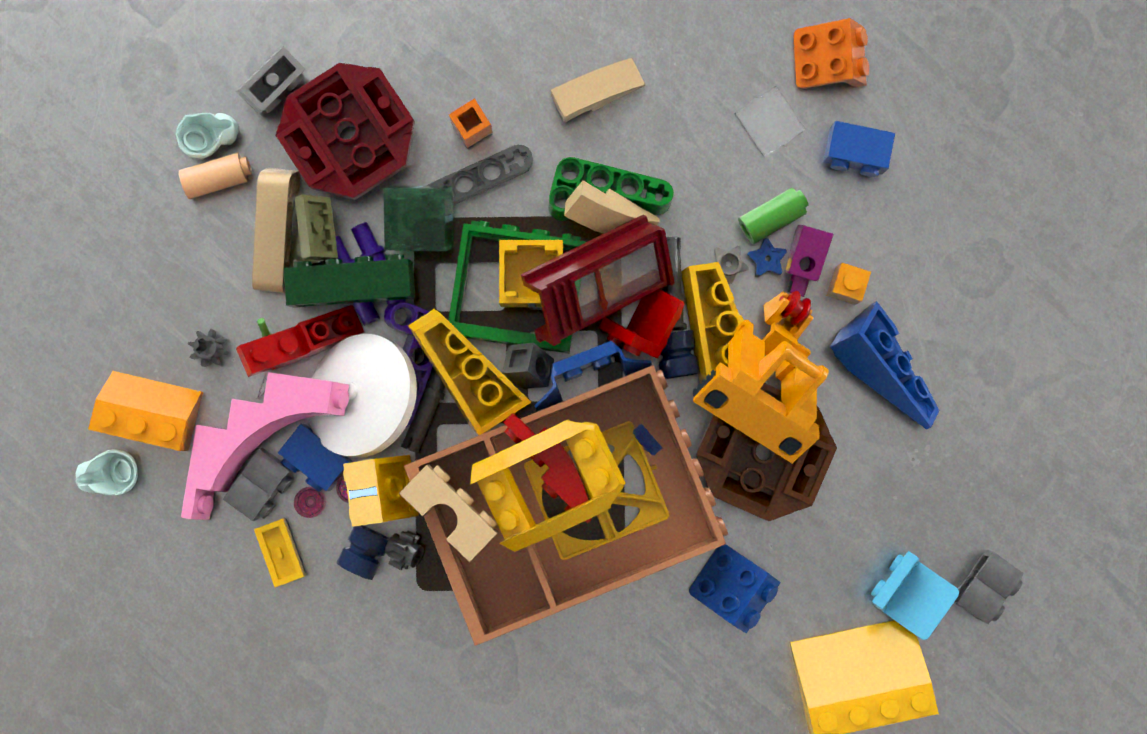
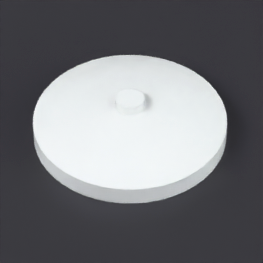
[308,334,417,458]

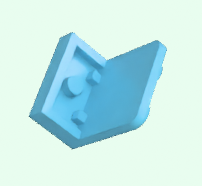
[871,551,959,640]

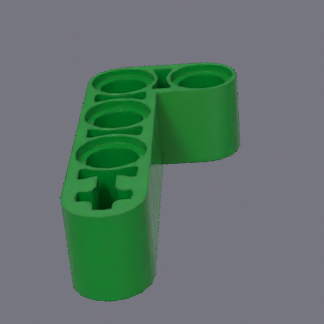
[548,157,674,221]

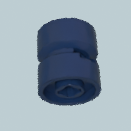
[658,330,700,379]
[336,525,390,580]

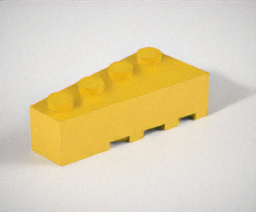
[681,262,769,384]
[408,309,531,436]

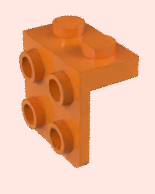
[794,18,869,89]

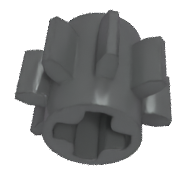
[188,329,229,367]
[385,530,424,570]

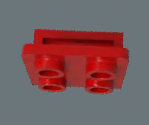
[599,289,685,359]

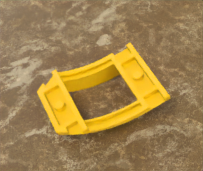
[471,419,626,552]

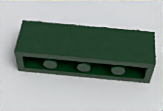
[284,254,415,308]

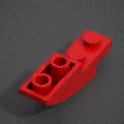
[236,305,364,377]
[503,413,592,524]

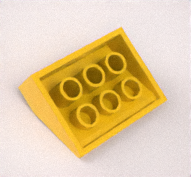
[790,620,939,734]

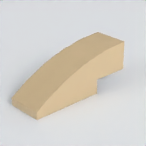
[551,58,645,123]
[564,181,660,234]

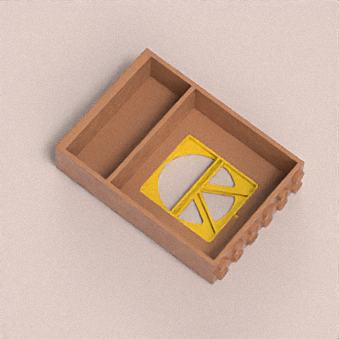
[404,365,728,646]

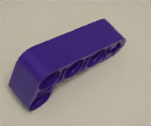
[384,302,433,427]

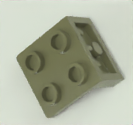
[290,194,338,267]

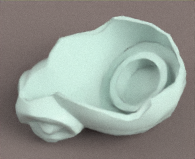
[175,113,239,159]
[75,449,138,495]

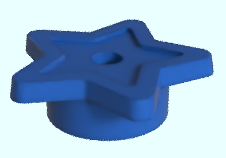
[747,238,787,277]

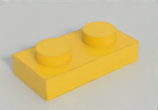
[254,518,306,587]

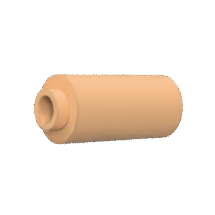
[179,152,252,199]

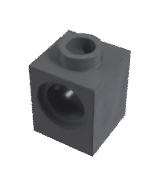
[502,343,554,389]

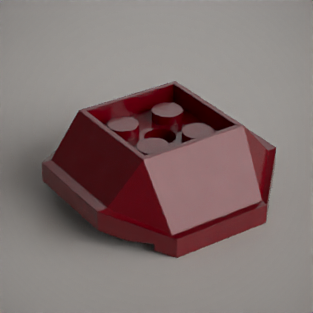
[275,63,415,200]

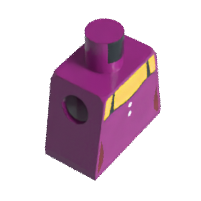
[784,225,834,297]

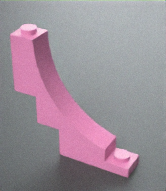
[181,372,349,520]

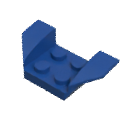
[535,341,652,412]

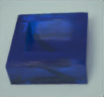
[632,423,662,456]

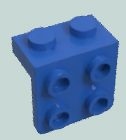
[689,544,781,633]

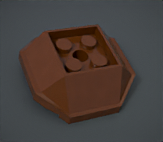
[695,383,837,521]

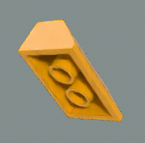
[88,371,203,451]

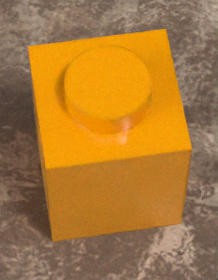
[826,263,871,305]

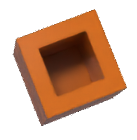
[448,98,493,148]

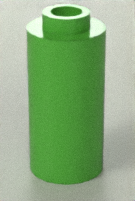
[738,188,809,244]

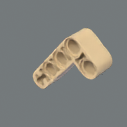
[252,168,300,293]

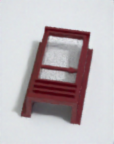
[521,215,675,346]

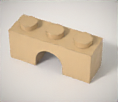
[399,465,498,562]

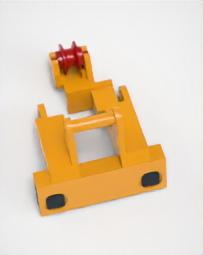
[693,291,829,463]

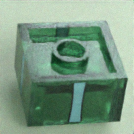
[383,185,454,251]

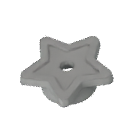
[714,246,749,284]

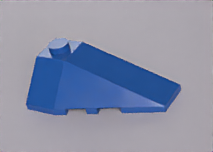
[830,301,940,430]

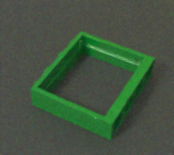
[448,220,586,354]

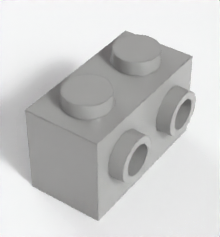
[236,46,305,113]

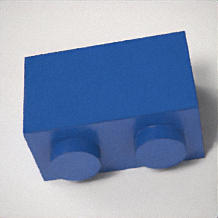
[823,121,895,177]
[278,423,353,492]

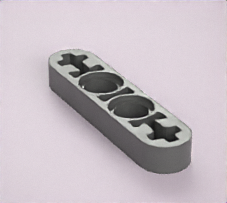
[422,144,533,212]

